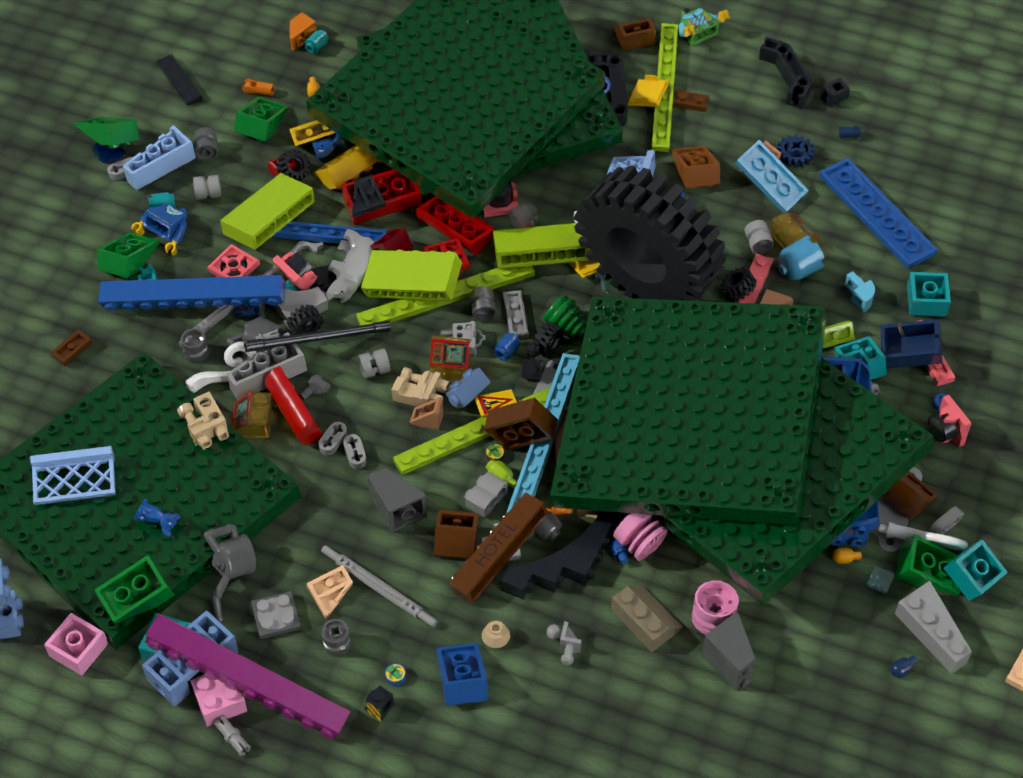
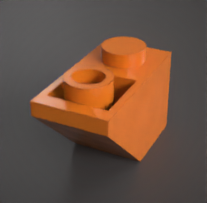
[290,12,317,51]

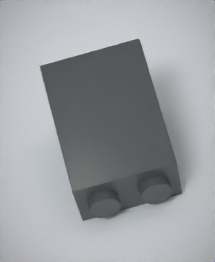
[368,468,427,533]
[702,612,755,690]

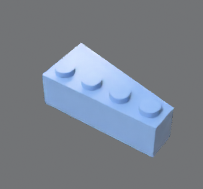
[123,125,196,190]

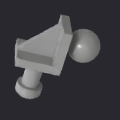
[546,621,581,665]

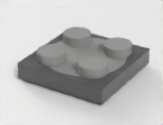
[251,591,301,639]

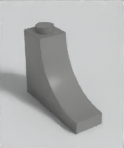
[273,286,329,325]

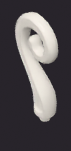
[185,342,257,393]
[879,522,968,551]

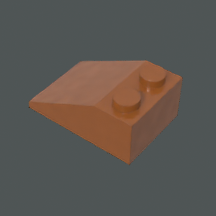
[671,146,720,189]

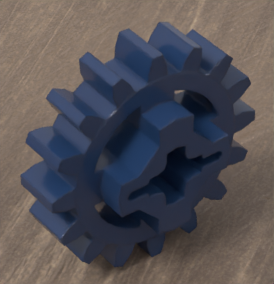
[777,134,815,168]

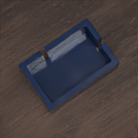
[881,319,943,369]

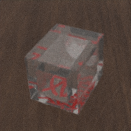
[509,200,538,229]

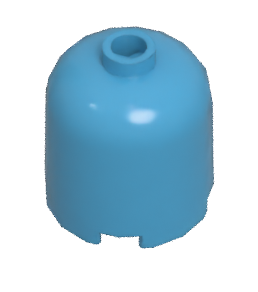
[778,236,825,281]

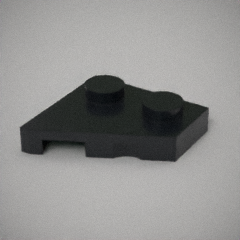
[352,175,385,218]

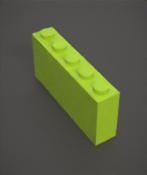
[220,173,315,250]
[493,223,589,269]
[361,250,462,301]

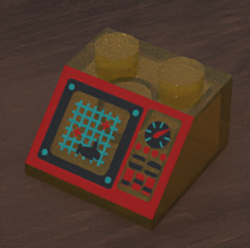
[770,212,821,248]
[430,335,471,380]
[231,392,274,438]

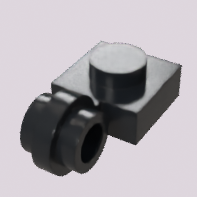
[521,343,543,380]

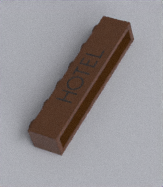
[448,492,548,604]

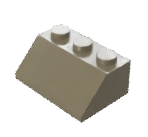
[611,585,683,652]

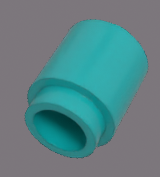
[305,30,329,54]
[148,192,175,208]

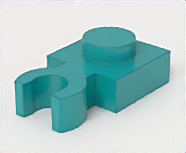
[137,263,158,280]

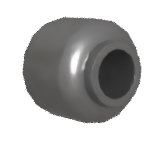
[534,511,562,541]

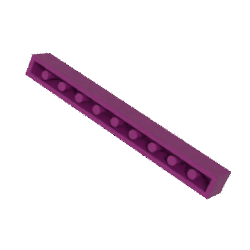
[145,614,350,740]

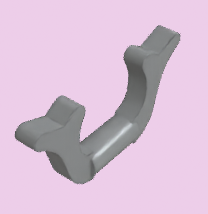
[288,241,323,255]

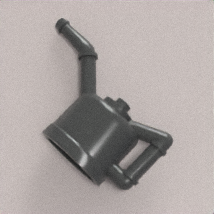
[226,304,287,355]
[204,524,256,622]

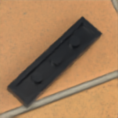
[156,54,203,106]

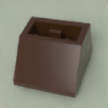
[613,18,656,51]
[434,510,479,560]

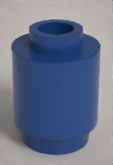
[494,333,521,361]

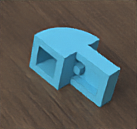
[845,271,875,313]

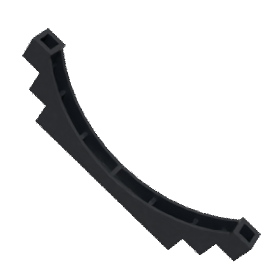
[501,511,626,600]

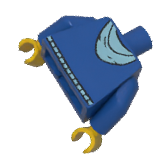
[132,204,188,256]

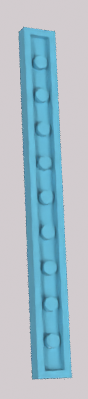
[506,353,580,513]

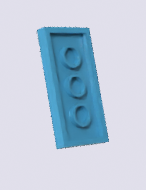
[735,140,809,214]

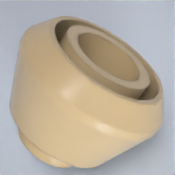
[482,621,510,648]

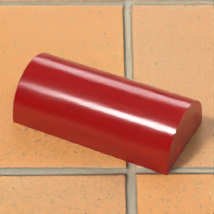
[416,196,495,255]
[265,365,323,445]

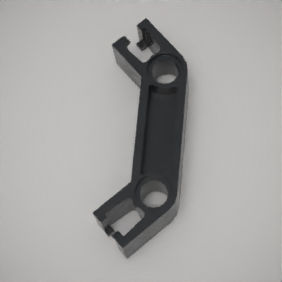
[759,36,812,109]

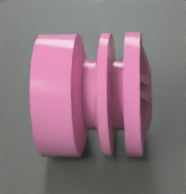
[613,513,668,561]
[692,580,739,634]

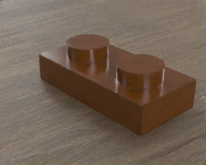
[672,90,710,112]
[51,329,92,366]

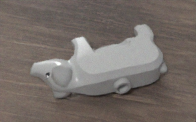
[326,229,375,303]

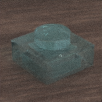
[867,566,895,594]

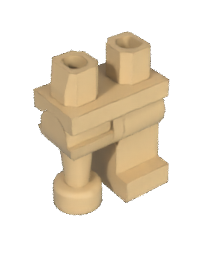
[391,367,450,407]
[177,392,229,449]

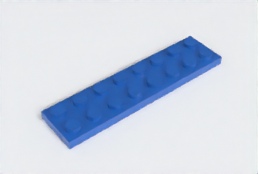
[819,158,938,269]

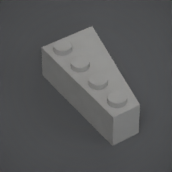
[227,332,307,400]
[895,581,972,674]

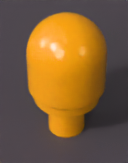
[307,77,321,97]
[832,548,862,564]

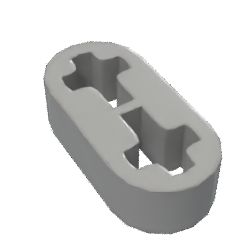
[107,157,133,181]
[319,422,347,456]
[343,434,367,470]
[930,506,964,535]

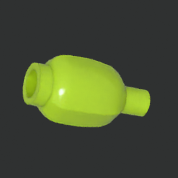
[485,459,517,489]

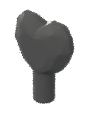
[299,374,330,400]

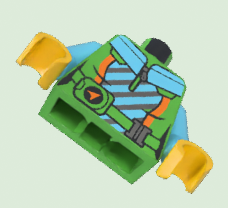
[679,8,730,46]

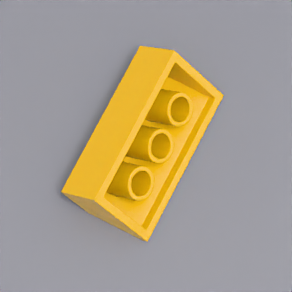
[313,145,382,190]

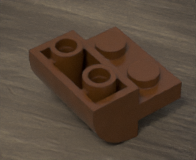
[882,472,939,520]

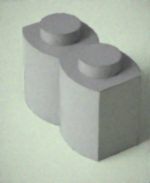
[464,472,508,517]

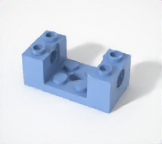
[0,558,24,639]
[142,610,238,707]

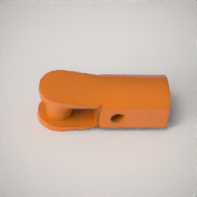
[242,79,274,97]

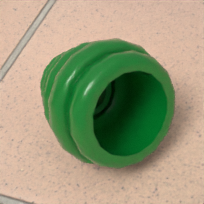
[543,295,587,338]

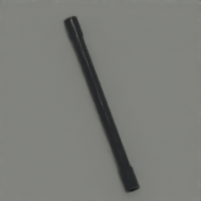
[244,320,391,352]

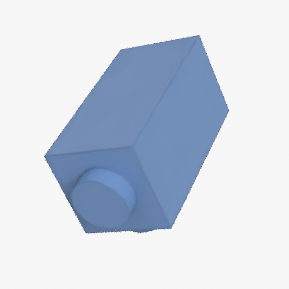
[446,368,491,409]

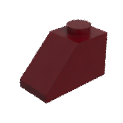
[370,228,413,251]

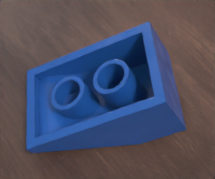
[436,643,488,705]

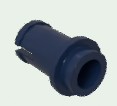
[839,125,861,139]
[235,304,260,319]

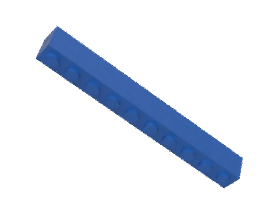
[98,275,286,311]

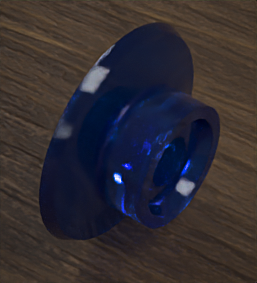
[92,143,124,164]

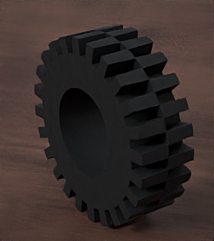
[574,166,726,301]

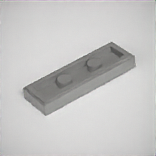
[503,290,529,339]

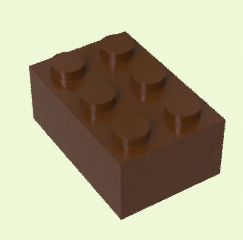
[484,397,558,451]

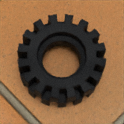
[276,148,311,181]
[720,267,757,301]
[287,304,324,335]
[532,321,564,358]

